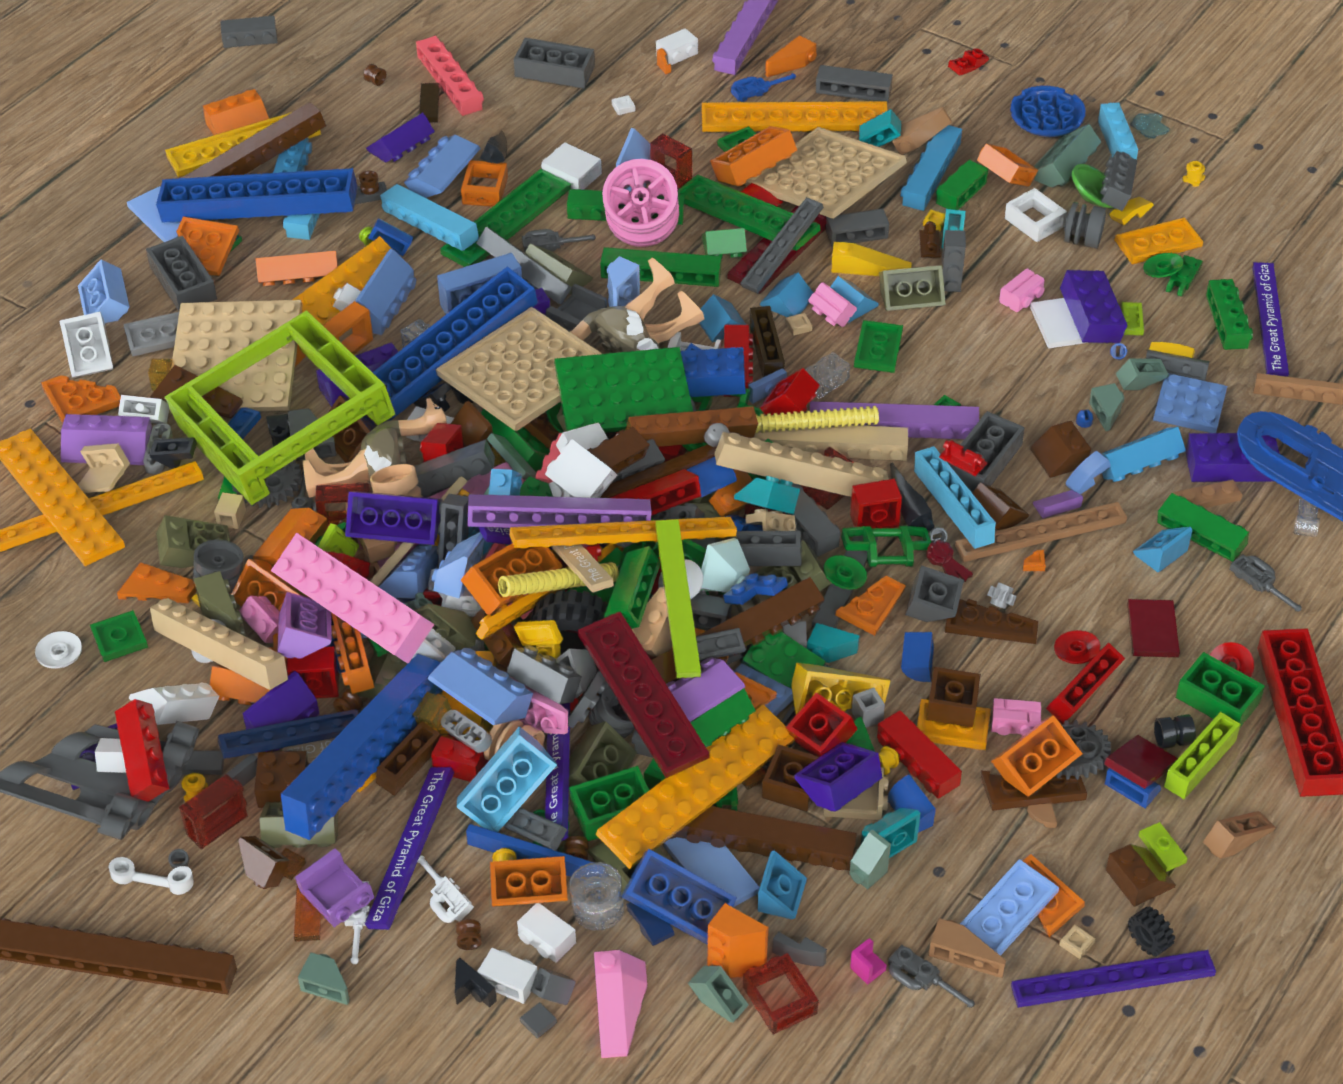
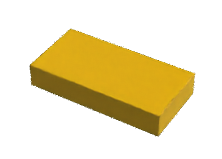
[514,620,563,646]

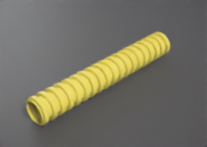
[756,406,879,433]
[498,562,619,597]

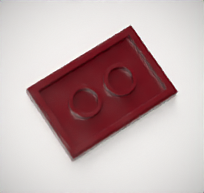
[1127,599,1180,658]
[1104,735,1178,789]

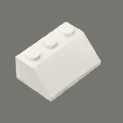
[129,682,219,725]

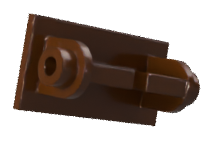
[919,221,941,258]

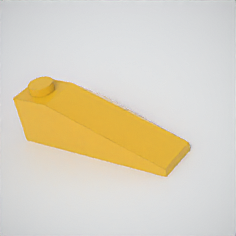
[831,242,912,276]
[791,663,891,715]

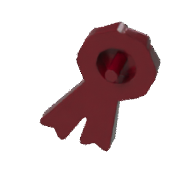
[926,540,973,582]

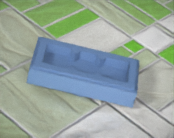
[749,368,787,404]

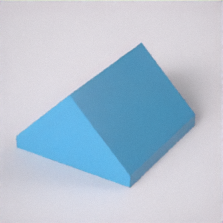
[760,273,813,317]
[831,276,879,323]
[699,294,747,343]
[1133,526,1192,573]
[758,850,807,919]

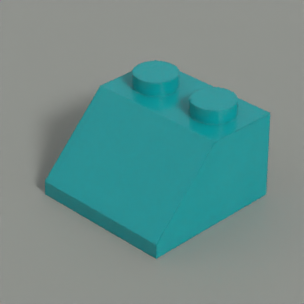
[734,476,800,514]
[861,808,921,858]

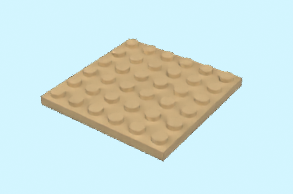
[745,127,907,219]
[169,300,303,413]
[436,307,602,431]

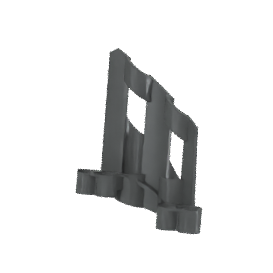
[0,721,199,840]

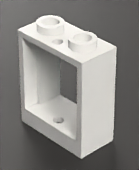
[1005,188,1067,242]

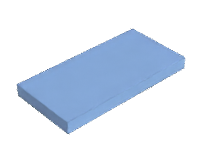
[127,186,181,242]
[664,837,760,908]
[960,859,1059,956]

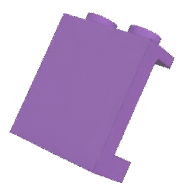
[295,848,374,927]

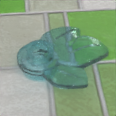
[1132,113,1169,138]

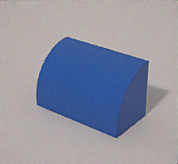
[368,218,413,256]
[687,457,737,498]
[901,632,934,682]
[1105,768,1161,809]
[888,774,935,833]

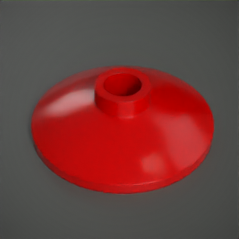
[1054,630,1101,664]
[1210,642,1254,678]

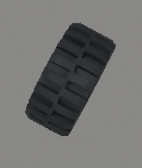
[530,589,608,668]

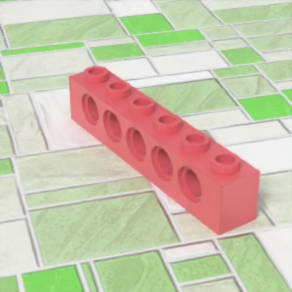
[416,36,484,116]

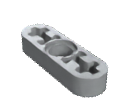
[143,423,173,474]
[441,710,492,753]

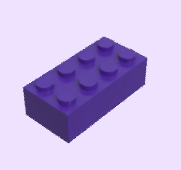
[1060,270,1127,343]
[1185,433,1280,482]

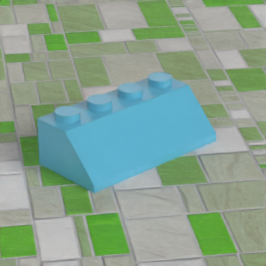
[457,726,557,832]

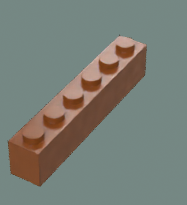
[625,406,758,447]

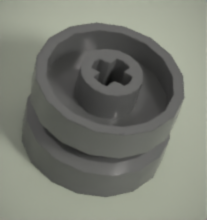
[193,539,244,594]

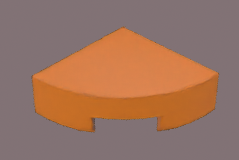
[657,48,671,74]
[1023,550,1046,571]

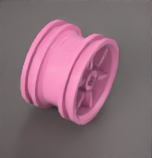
[603,159,679,247]

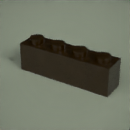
[749,306,785,377]

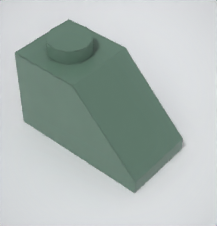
[1116,358,1169,390]
[1089,383,1124,431]
[849,829,891,890]
[298,952,350,1005]
[688,966,749,1023]

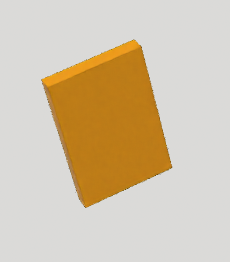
[917,699,991,750]

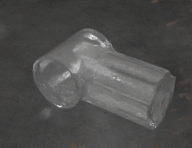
[1294,498,1320,537]

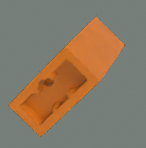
[977,143,1038,187]
[461,160,508,207]
[323,301,373,355]

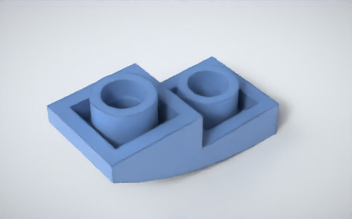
[1065,450,1111,494]

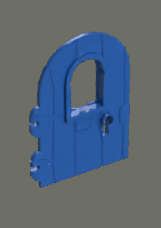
[1237,411,1343,522]

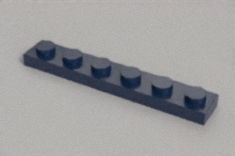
[218,709,359,759]

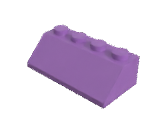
[61,414,152,465]
[277,592,332,659]
[666,657,745,722]

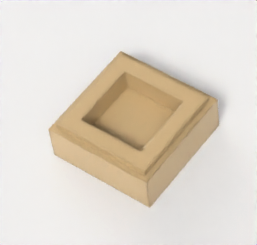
[786,313,812,336]
[1059,924,1096,959]

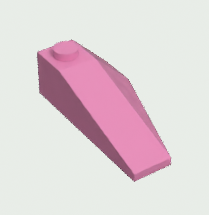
[509,676,568,734]
[594,950,647,1058]

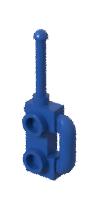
[731,73,796,102]

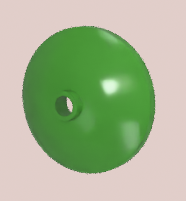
[1072,164,1114,208]

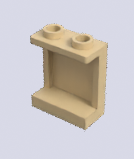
[824,768,888,820]

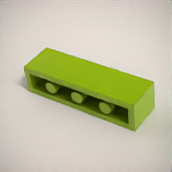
[1164,712,1241,799]

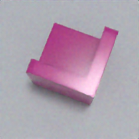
[850,938,887,985]

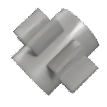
[987,582,1017,609]

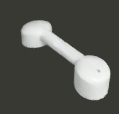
[109,857,194,895]

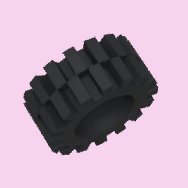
[1128,906,1175,957]

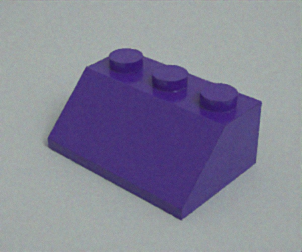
[366,113,435,163]
[243,671,320,752]
[794,742,883,812]

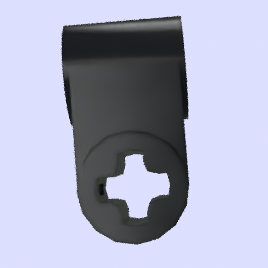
[266,412,290,447]

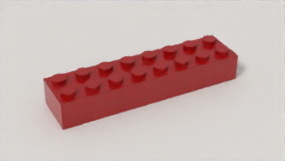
[1257,628,1343,797]

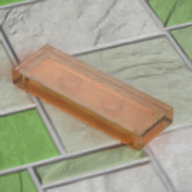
[294,873,321,941]

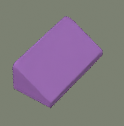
[1033,490,1083,519]

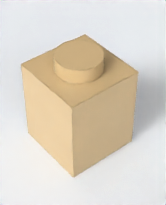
[214,493,246,529]

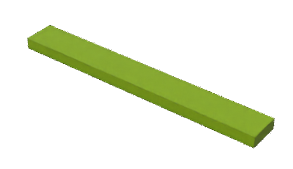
[655,519,701,678]

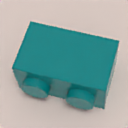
[859,109,901,147]

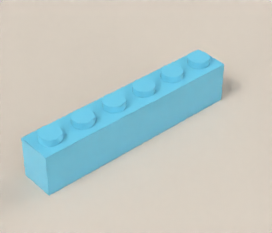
[380,184,479,251]
[914,446,996,549]

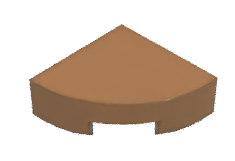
[1027,803,1057,828]

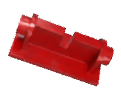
[939,440,987,477]

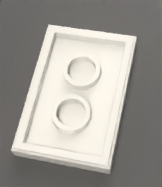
[1030,298,1086,348]

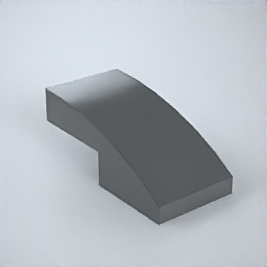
[772,932,827,967]

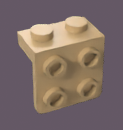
[78,443,130,493]
[746,509,796,531]

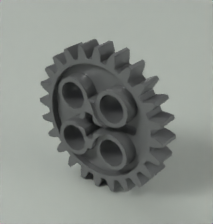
[232,450,302,508]
[1057,720,1111,780]

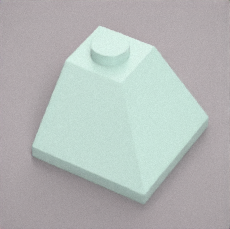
[701,538,750,593]

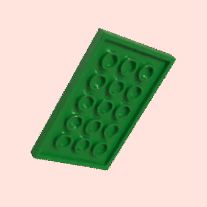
[554,347,693,433]

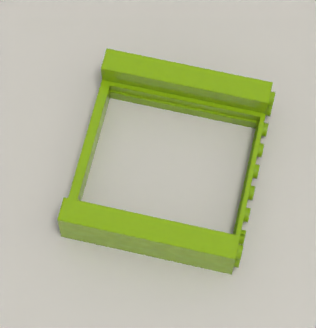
[165,310,396,505]

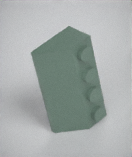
[1033,124,1101,188]

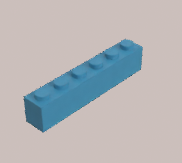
[901,125,962,211]

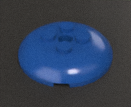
[1010,86,1086,137]

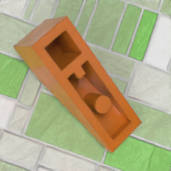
[765,35,817,77]

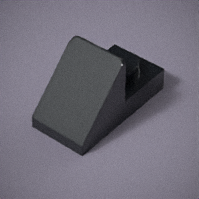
[414,383,451,412]
[149,437,197,469]
[455,958,497,1008]

